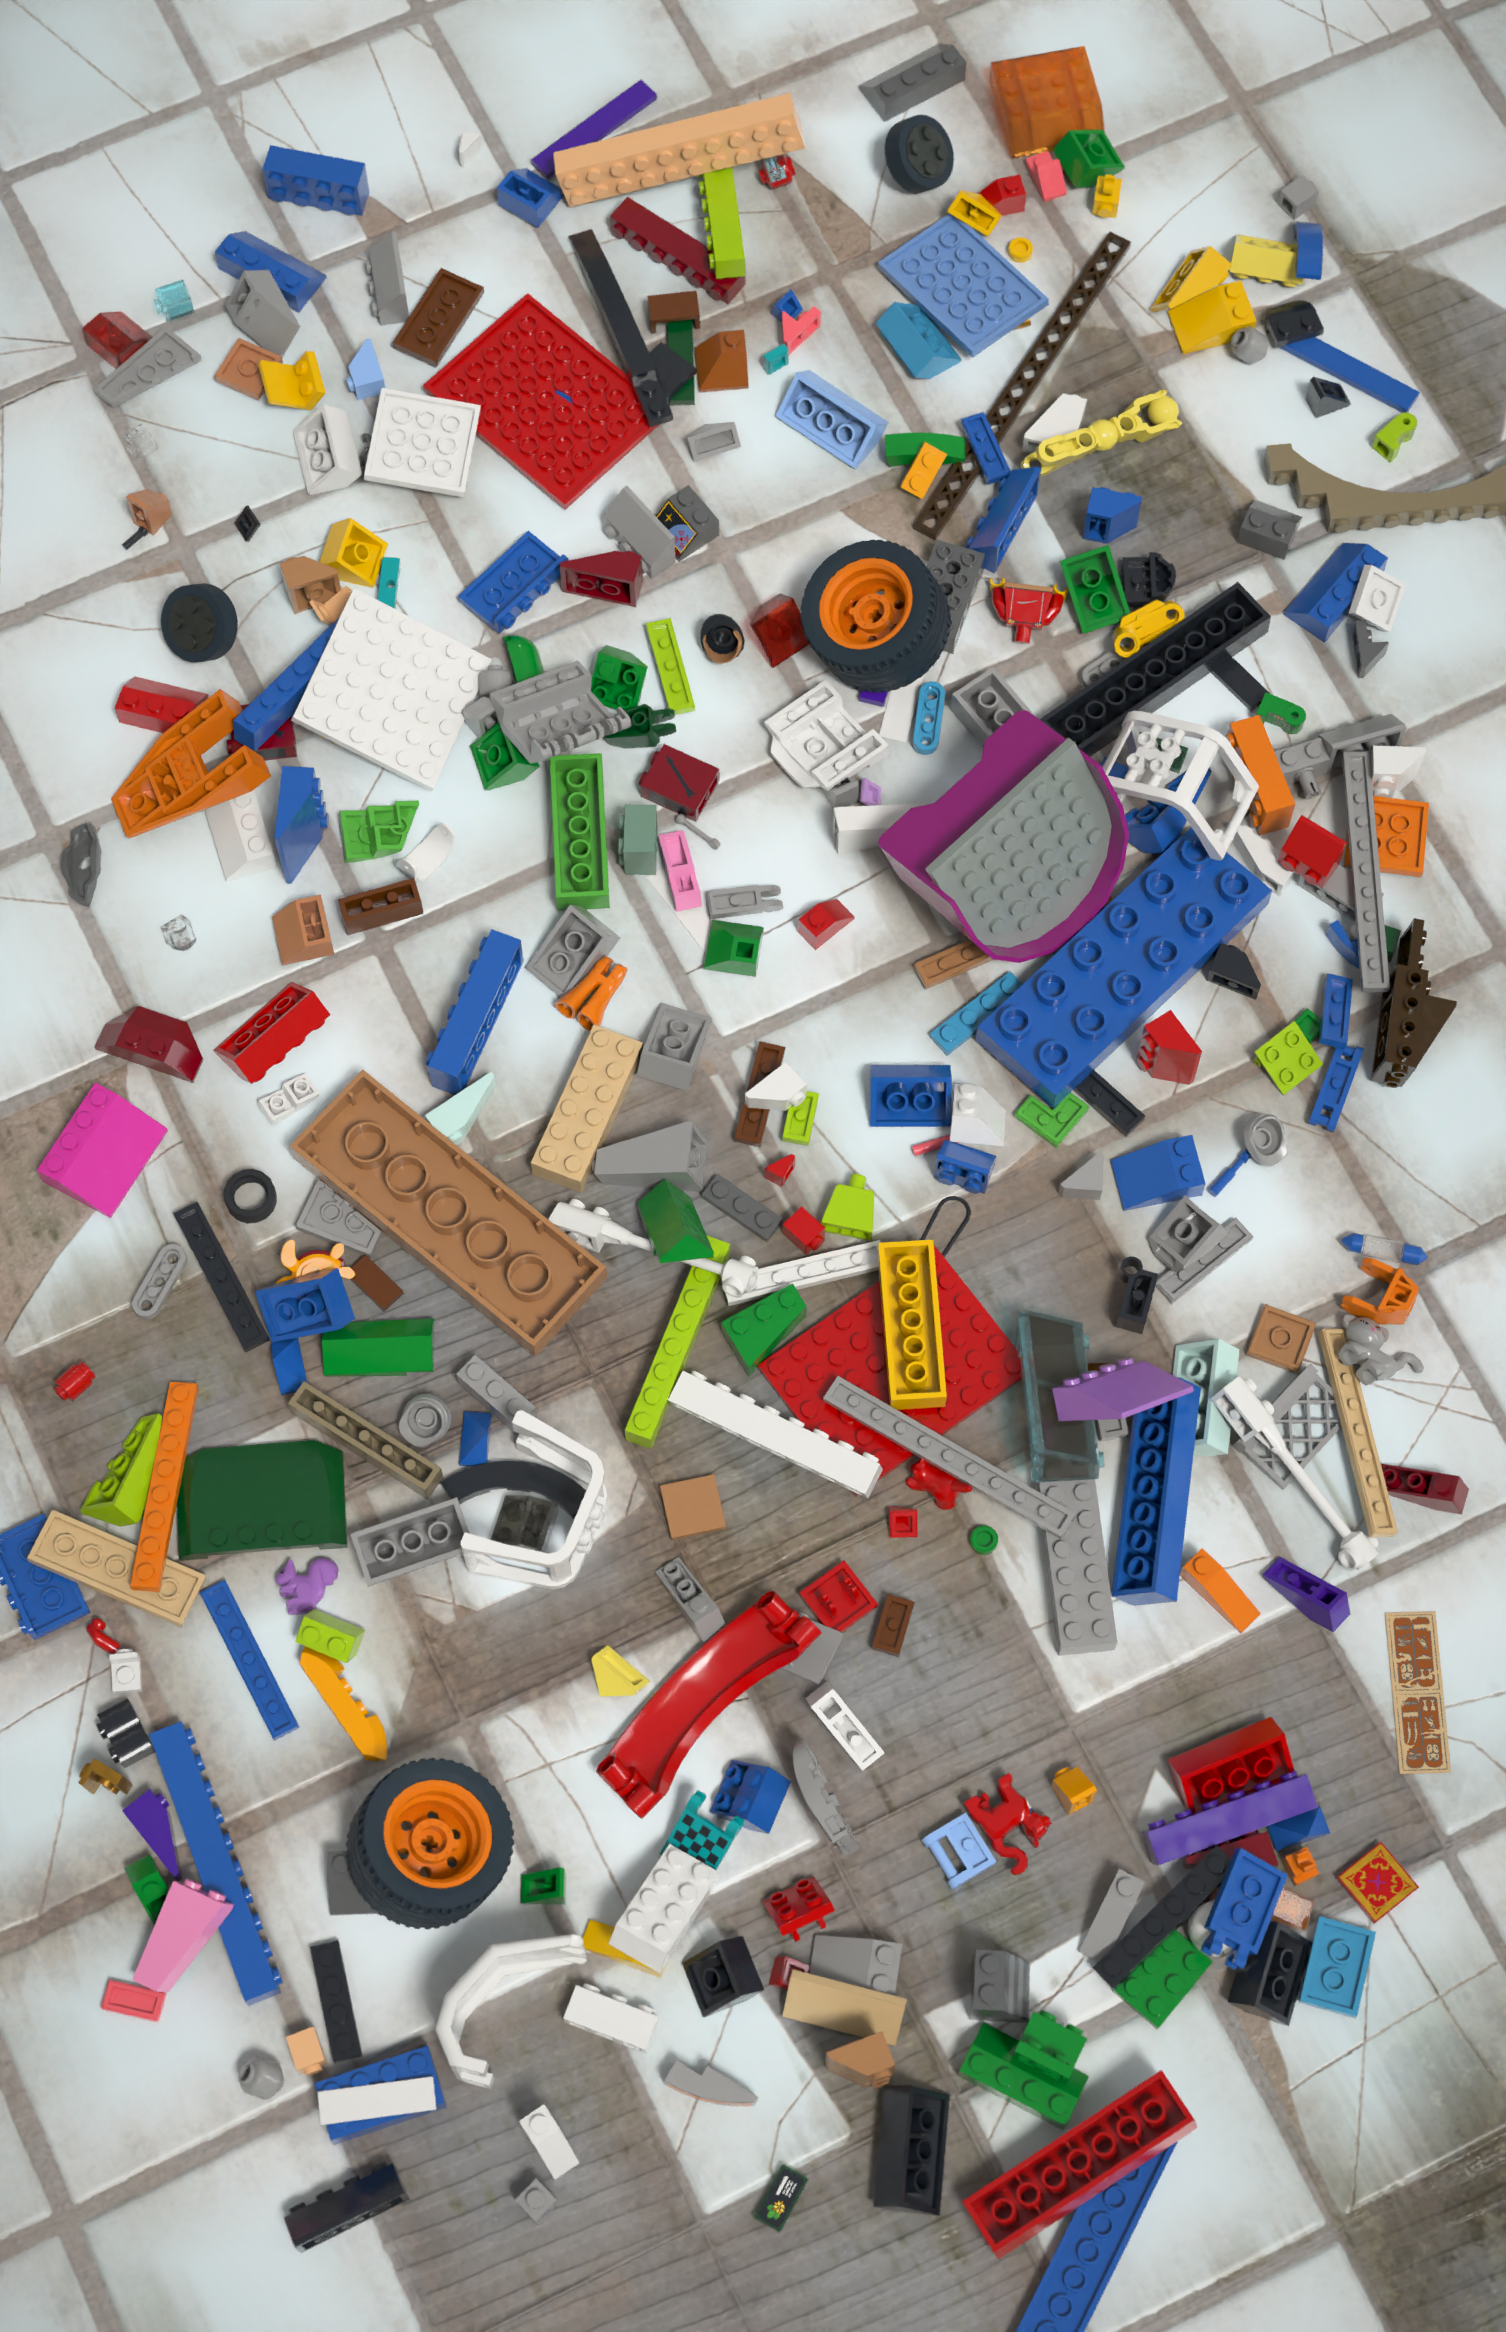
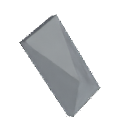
[687,422,741,461]

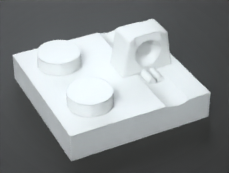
[1349,565,1406,632]

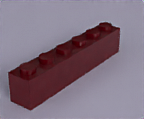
[610,196,746,304]

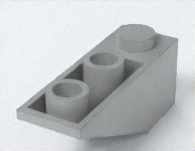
[655,1557,726,1643]

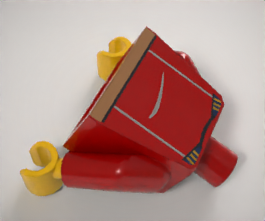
[990,578,1069,644]

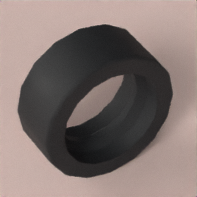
[224,1169,277,1224]

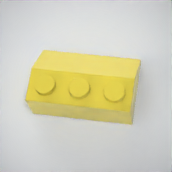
[1229,234,1304,287]

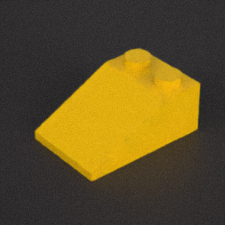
[1149,246,1232,312]
[1168,281,1257,355]

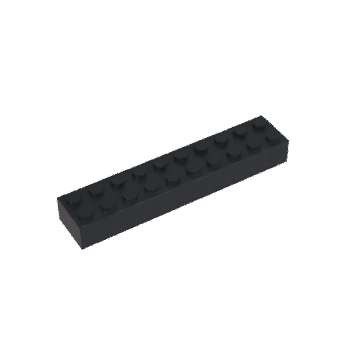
[1039,582,1271,757]

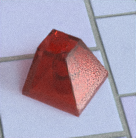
[750,593,809,668]

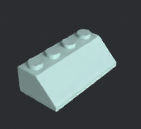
[1173,1339,1240,1457]

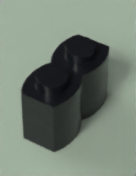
[96,1699,155,1768]

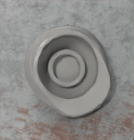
[1243,1113,1287,1167]
[398,1394,451,1447]

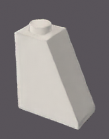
[1022,394,1087,453]
[519,2104,579,2180]

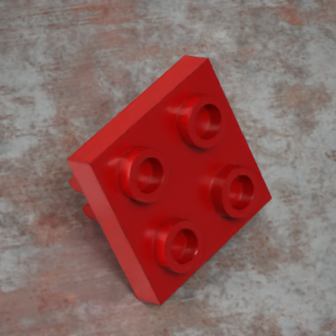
[799,1560,878,1633]
[762,1876,835,1942]

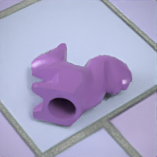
[275,1558,339,1615]

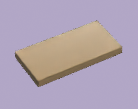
[782,1970,907,2046]

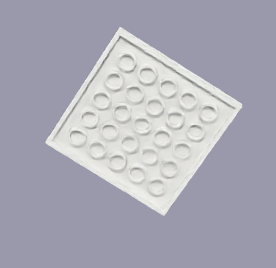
[291,588,492,792]

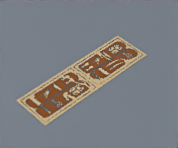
[1385,1611,1451,1774]

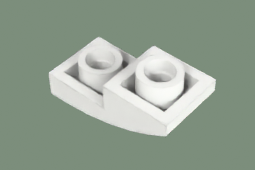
[258,1073,320,1126]

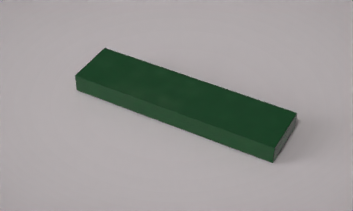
[668,319,695,405]

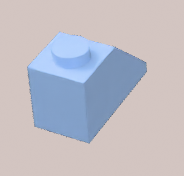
[346,338,385,400]

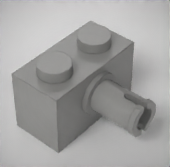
[1274,738,1330,799]

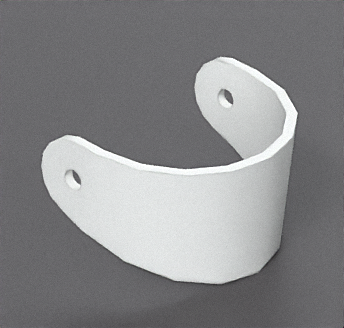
[396,822,455,882]

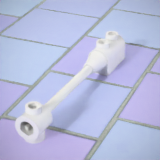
[548,1199,759,1298]
[1210,1376,1379,1570]

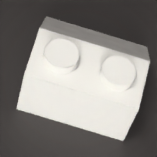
[1370,746,1426,798]
[950,1084,1006,1147]

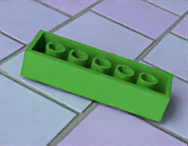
[550,753,610,911]

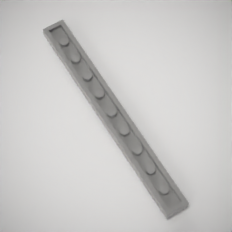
[1342,752,1390,992]
[823,1376,1076,1540]

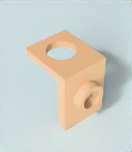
[309,586,352,625]

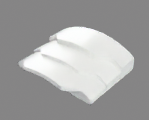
[764,680,890,791]

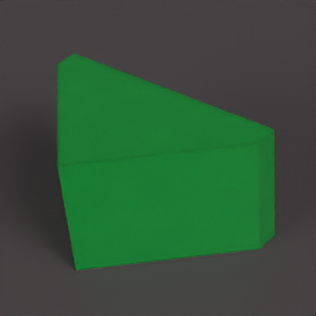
[521,1867,566,1905]

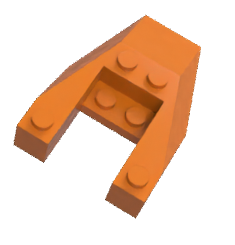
[111,689,271,838]

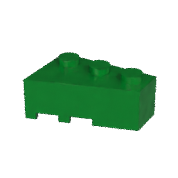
[721,1283,807,1377]

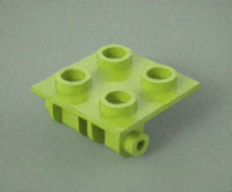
[1253,1021,1323,1095]

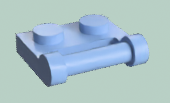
[922,1813,996,1890]

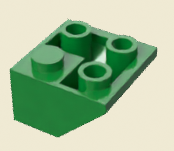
[591,645,648,711]
[704,920,764,977]

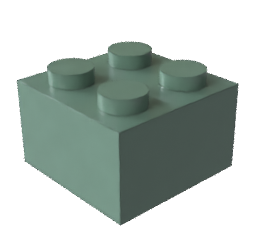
[618,804,658,875]

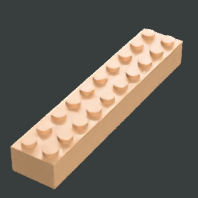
[554,93,805,207]

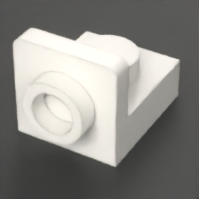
[109,1649,142,1694]

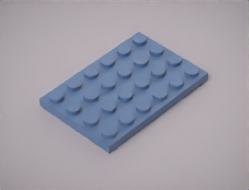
[878,213,1049,358]

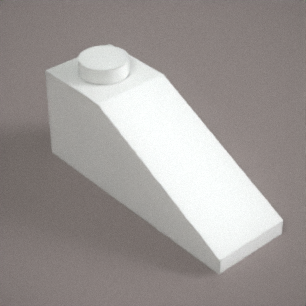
[805,1681,884,1771]

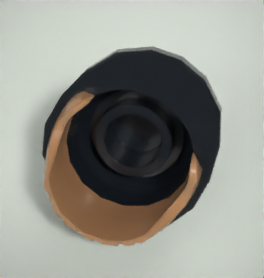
[701,614,745,664]

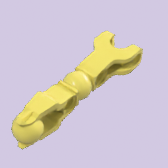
[1021,390,1182,477]

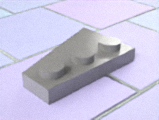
[296,1179,382,1258]

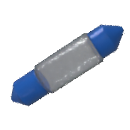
[1341,1233,1428,1265]

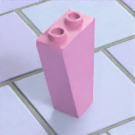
[132,1878,234,1992]

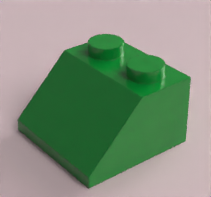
[1053,130,1125,188]

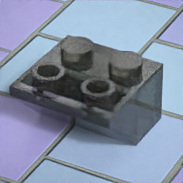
[490,1495,559,1553]

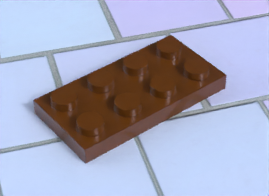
[393,268,485,367]

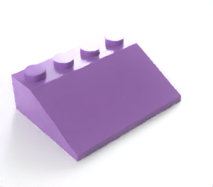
[1052,1357,1194,1421]

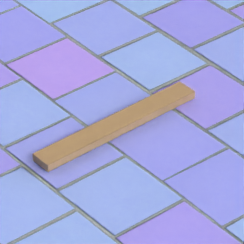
[1318,1328,1398,1538]

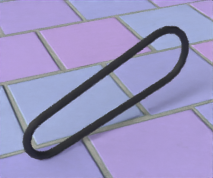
[920,1196,971,1257]

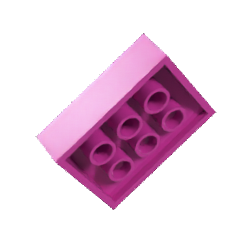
[37,1083,168,1218]

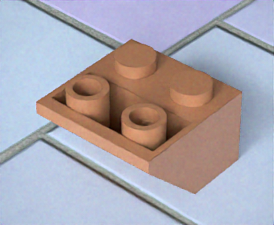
[272,894,334,966]

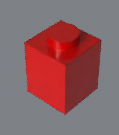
[782,1206,825,1255]

